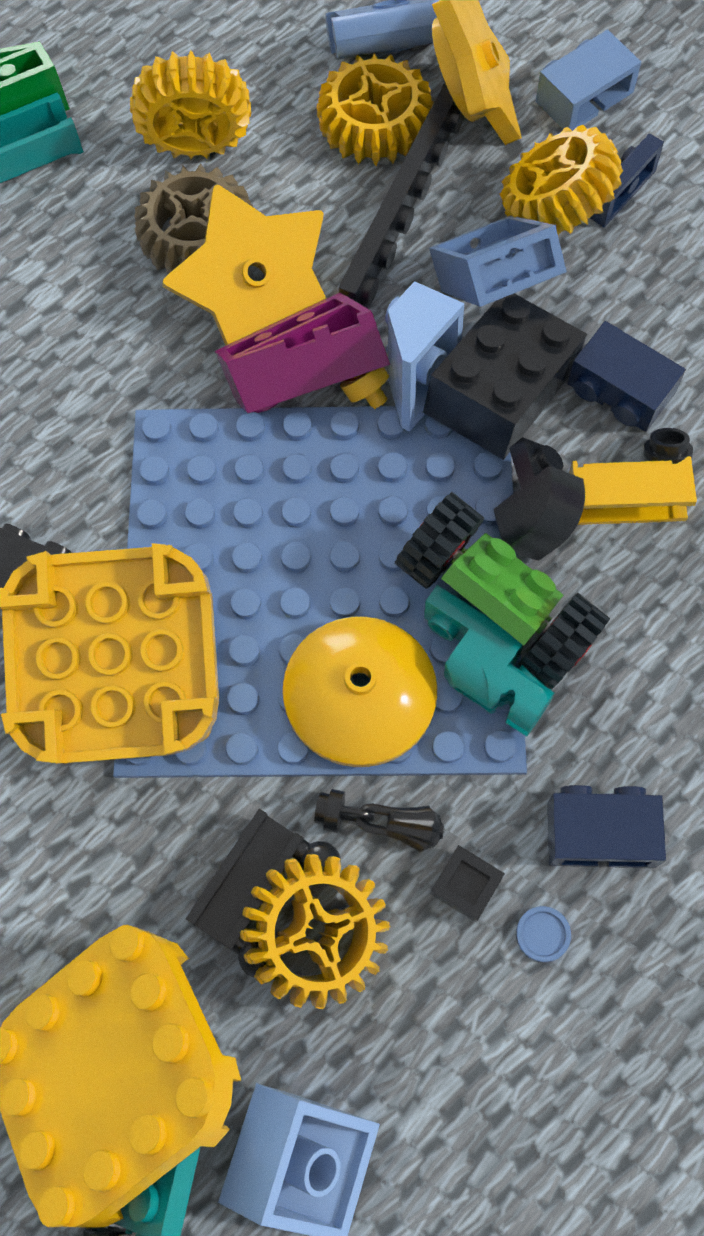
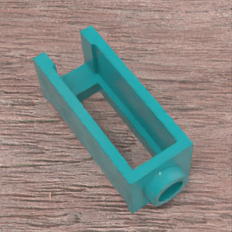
[0,92,84,183]

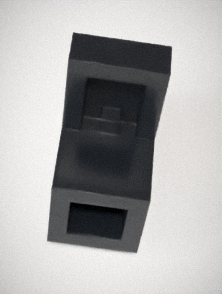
[493,437,585,561]

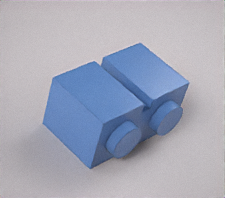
[535,29,641,131]

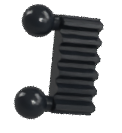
[186,808,341,978]

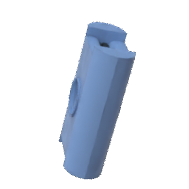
[325,0,439,60]

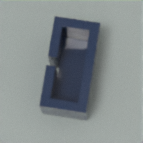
[567,321,686,432]
[547,785,666,868]

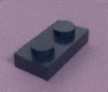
[590,133,664,228]

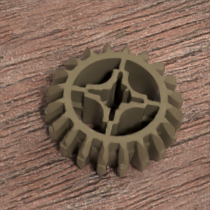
[134,163,254,273]

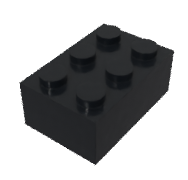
[423,293,587,460]

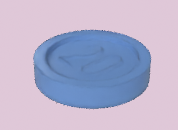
[516,906,571,962]

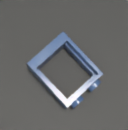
[429,216,567,307]

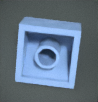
[385,281,464,432]
[218,1083,380,1236]

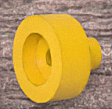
[340,367,389,409]

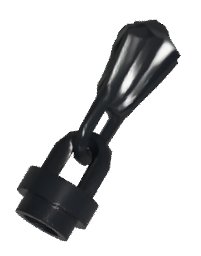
[314,789,445,852]

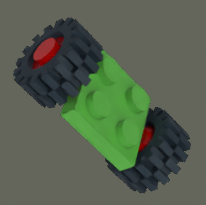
[394,492,610,689]

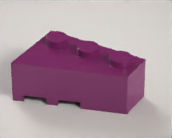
[215,293,390,413]

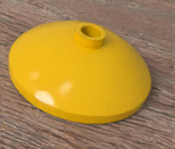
[283,617,437,767]

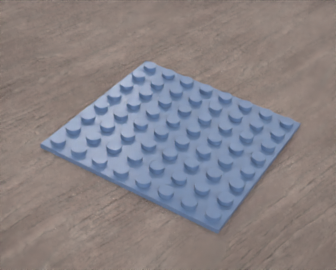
[113,406,527,778]

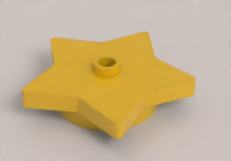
[432,0,522,145]
[162,185,327,346]

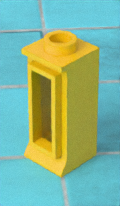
[569,457,697,525]

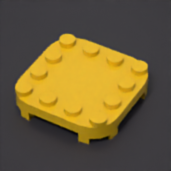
[0,543,219,763]
[0,925,241,1227]

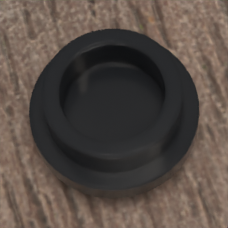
[643,428,693,464]

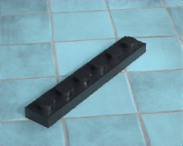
[338,82,464,306]

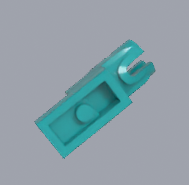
[424,585,555,737]

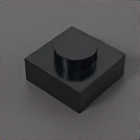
[430,845,505,923]

